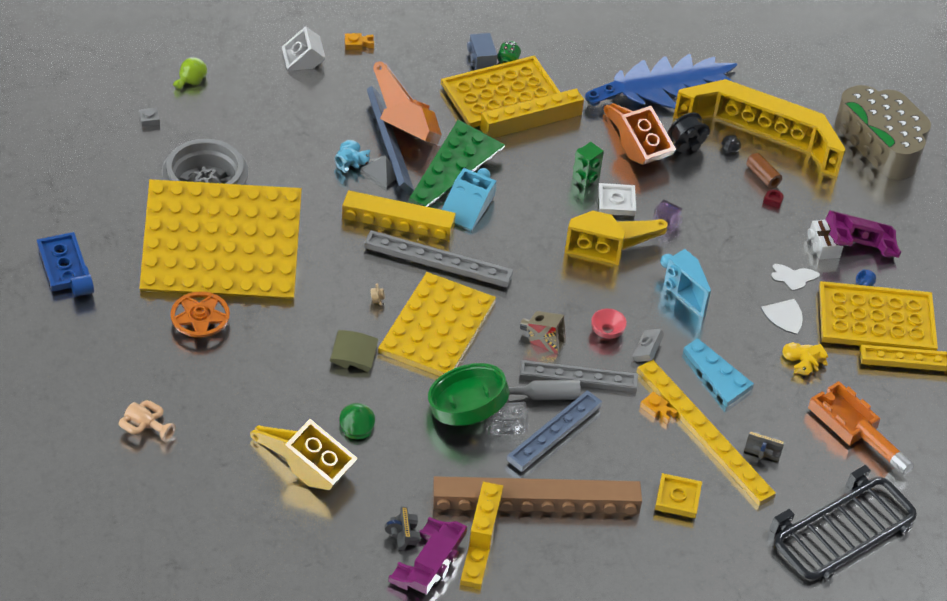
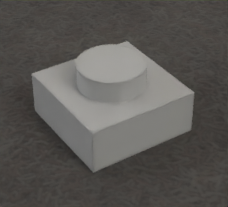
[139,108,160,127]

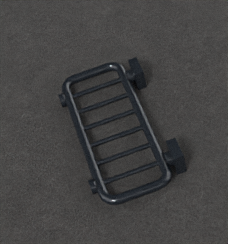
[770,465,917,580]

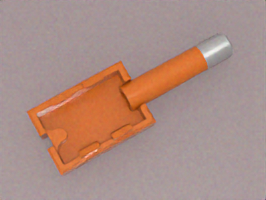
[808,381,914,475]

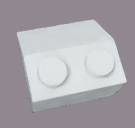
[282,26,326,71]

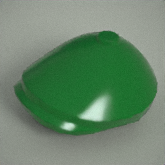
[339,403,375,439]

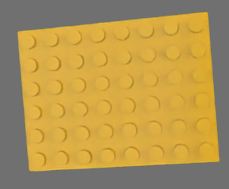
[139,179,302,300]

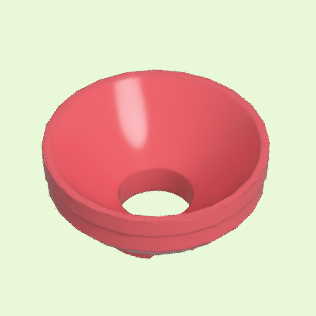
[591,308,627,339]

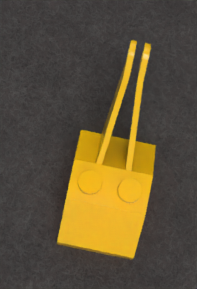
[565,210,668,265]
[250,419,358,490]

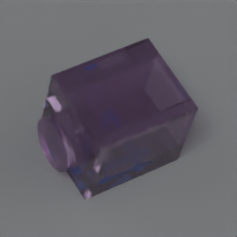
[653,199,683,232]

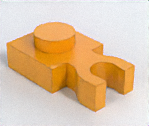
[344,33,374,50]
[640,391,678,424]

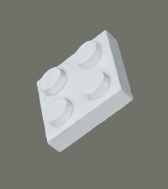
[598,183,636,216]

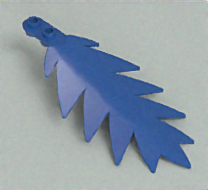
[585,54,737,109]

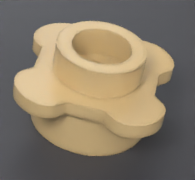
[371,283,385,306]

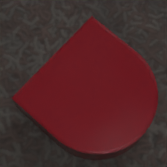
[763,190,784,209]

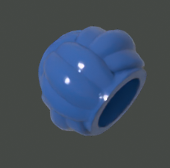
[856,269,876,286]

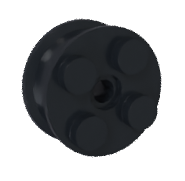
[667,112,710,152]

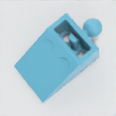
[442,168,496,232]
[660,249,711,318]

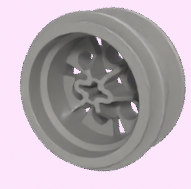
[162,139,248,185]

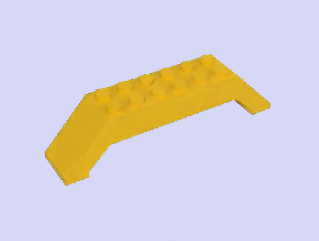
[673,79,845,177]

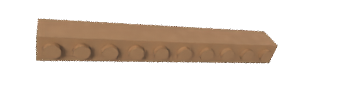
[433,476,642,514]

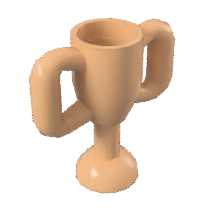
[118,400,176,442]

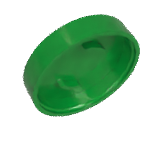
[428,363,510,426]

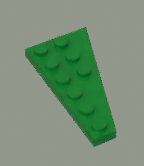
[409,120,505,207]

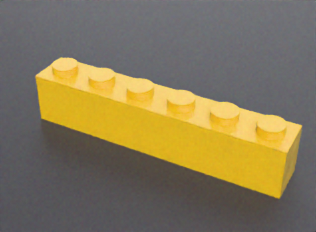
[480,88,584,138]
[342,190,456,241]

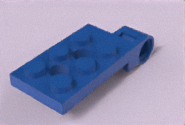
[37,232,94,297]

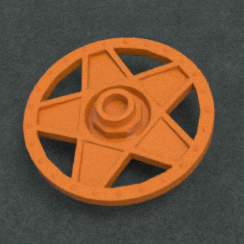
[171,292,230,337]

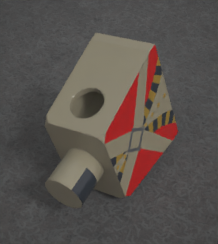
[520,311,566,354]

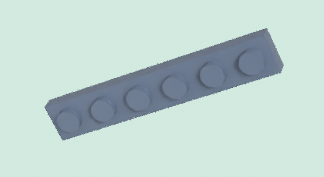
[507,390,602,472]

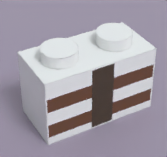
[808,220,843,260]

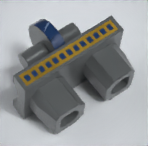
[744,431,785,461]
[384,506,420,550]

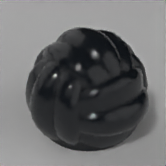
[721,135,741,154]

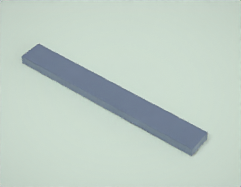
[367,86,414,194]

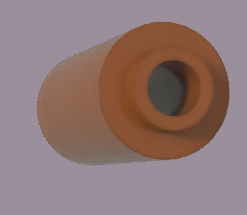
[746,153,782,189]

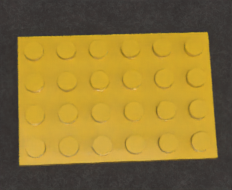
[441,55,560,127]
[378,272,496,376]
[819,281,938,351]

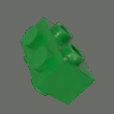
[572,142,604,187]

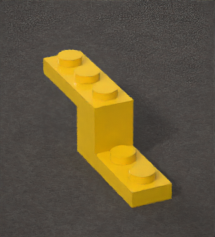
[460,481,503,589]

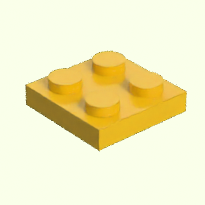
[655,473,702,518]

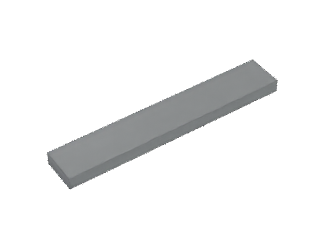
[519,360,638,393]

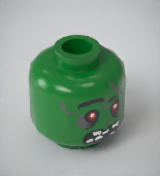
[497,41,521,64]

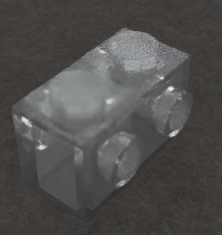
[485,402,529,435]

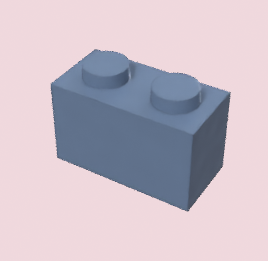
[467,33,497,70]

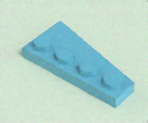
[683,338,754,407]

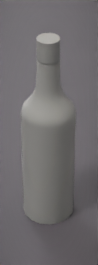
[509,380,580,400]

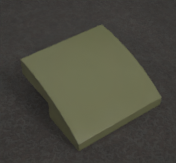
[329,330,378,372]

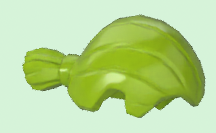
[173,58,207,90]

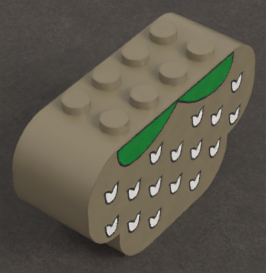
[835,85,931,180]

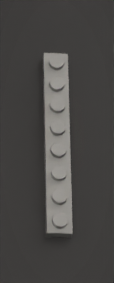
[364,230,513,287]

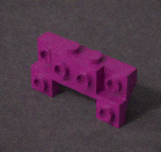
[825,210,901,258]
[388,517,467,595]

